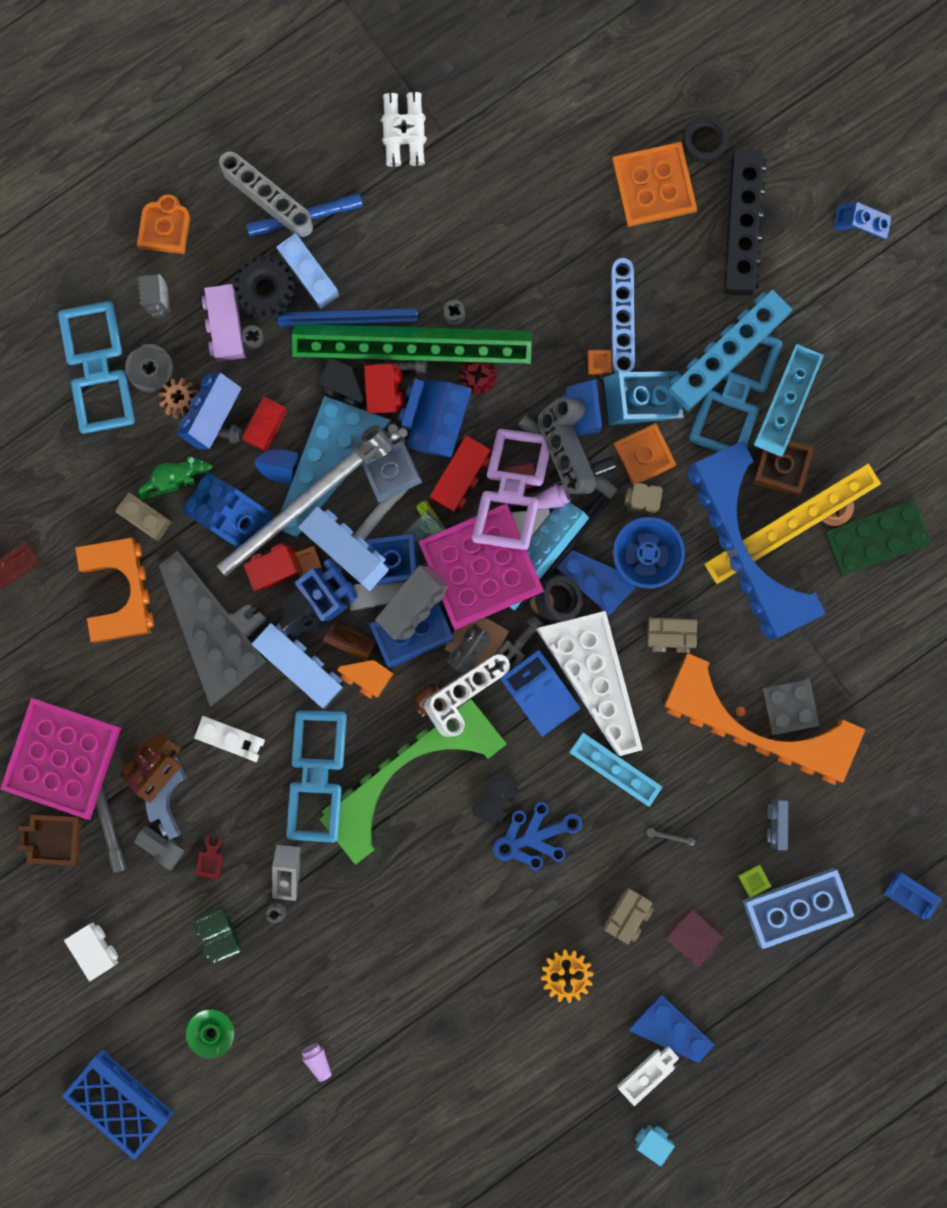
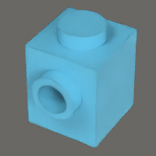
[635,1125,675,1166]

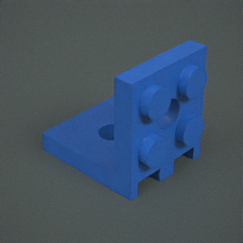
[182,472,275,548]

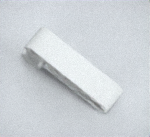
[425,655,510,737]

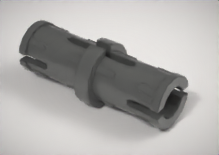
[266,903,286,923]

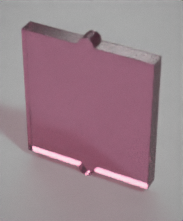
[666,909,724,968]

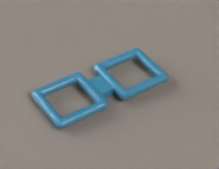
[58,301,135,434]
[689,324,782,452]
[286,710,347,843]

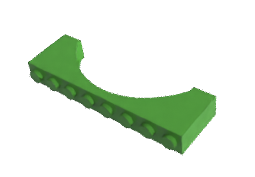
[320,699,506,865]

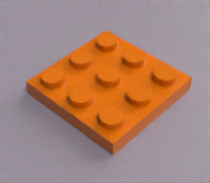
[612,142,697,227]

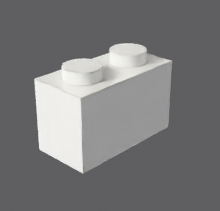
[64,923,118,982]

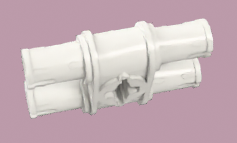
[381,92,427,167]

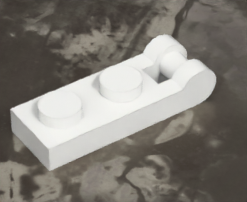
[194,716,265,762]

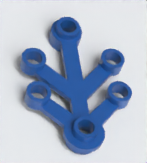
[493,802,582,870]

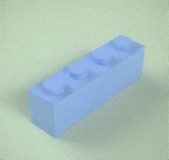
[298,506,389,591]
[251,623,344,709]

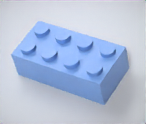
[742,868,854,949]

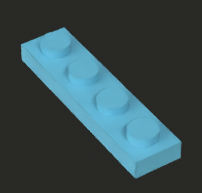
[569,733,662,807]

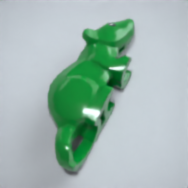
[138,456,213,500]

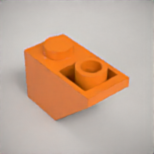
[337,660,394,699]

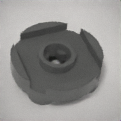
[125,344,174,393]

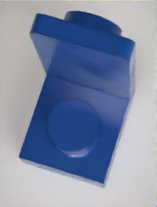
[833,202,891,239]

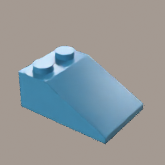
[604,371,684,425]

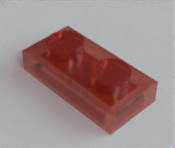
[0,542,41,590]

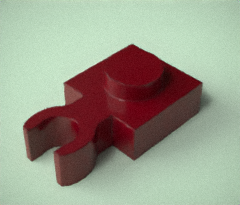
[195,835,224,879]

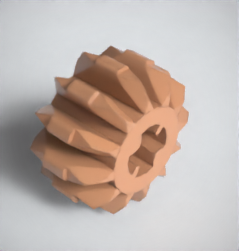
[159,378,198,419]

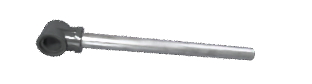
[217,425,393,576]

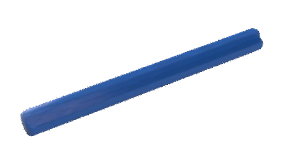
[277,309,418,327]

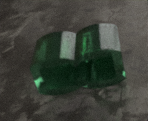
[193,906,242,963]

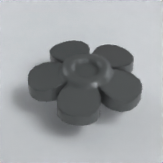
[384,423,407,445]

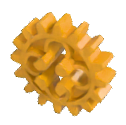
[541,949,593,1003]

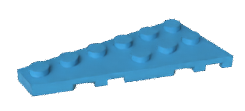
[281,396,391,538]

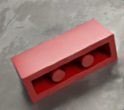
[430,436,491,514]

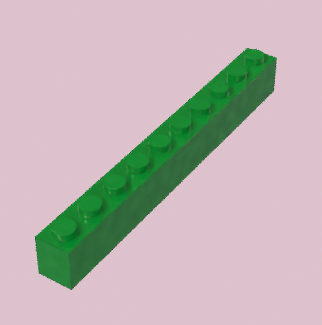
[292,324,532,364]

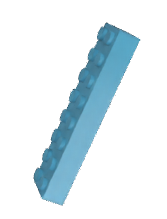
[754,344,824,457]
[509,502,589,611]

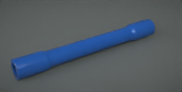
[246,193,363,237]

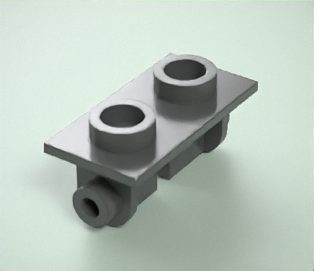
[447,624,491,674]

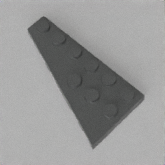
[159,551,267,707]

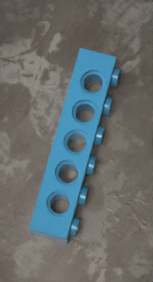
[668,289,793,412]

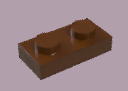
[323,621,377,661]

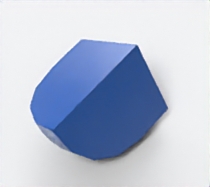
[255,449,298,485]

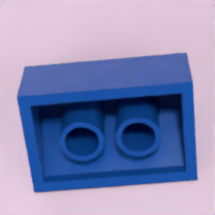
[406,380,472,461]

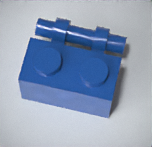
[294,558,358,621]

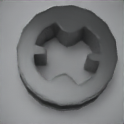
[242,325,264,348]

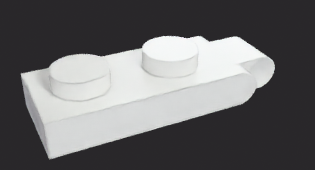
[617,1046,679,1106]

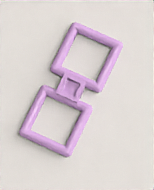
[472,429,550,550]

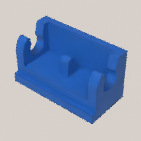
[883,871,943,920]

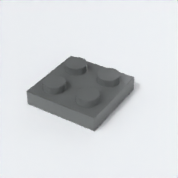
[762,679,819,735]

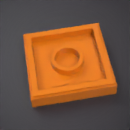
[613,423,677,486]

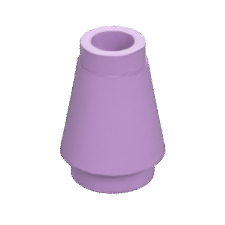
[534,484,571,510]
[301,1043,332,1082]

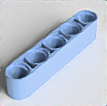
[611,258,635,374]

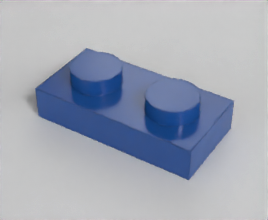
[399,379,425,430]

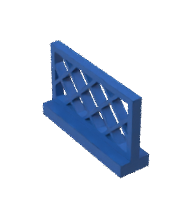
[62,1050,175,1160]

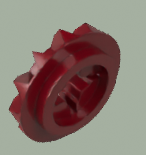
[459,362,497,394]

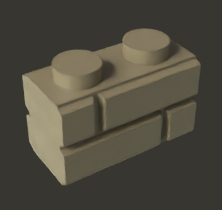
[624,483,663,516]
[115,493,172,541]
[647,617,697,653]
[602,887,654,944]

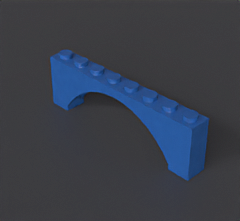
[687,441,825,640]

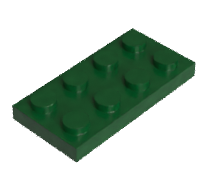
[824,500,932,577]

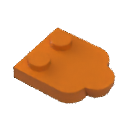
[137,195,190,254]

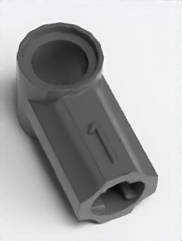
[134,825,185,870]

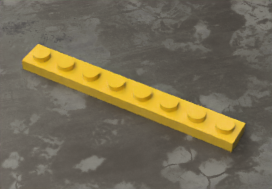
[704,464,881,584]

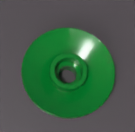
[186,1009,235,1059]

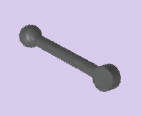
[646,828,696,846]

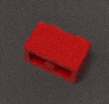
[364,363,403,414]
[242,397,288,452]
[243,543,303,591]

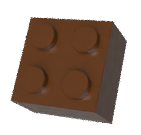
[751,440,814,497]

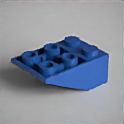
[500,650,581,737]

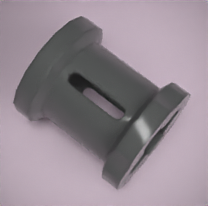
[444,300,465,325]

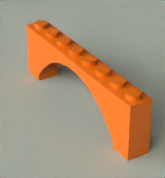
[663,653,866,785]

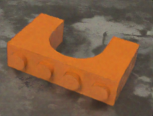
[75,538,154,643]

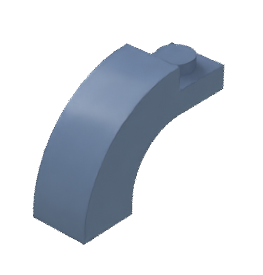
[146,757,187,840]

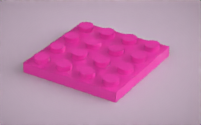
[419,503,544,630]
[0,698,121,820]

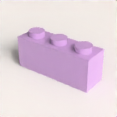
[202,284,246,362]

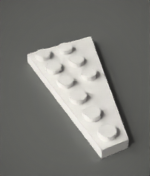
[536,611,643,756]

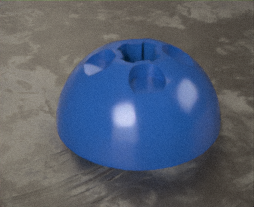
[613,517,685,588]

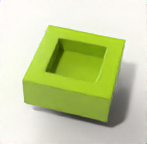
[738,865,771,898]

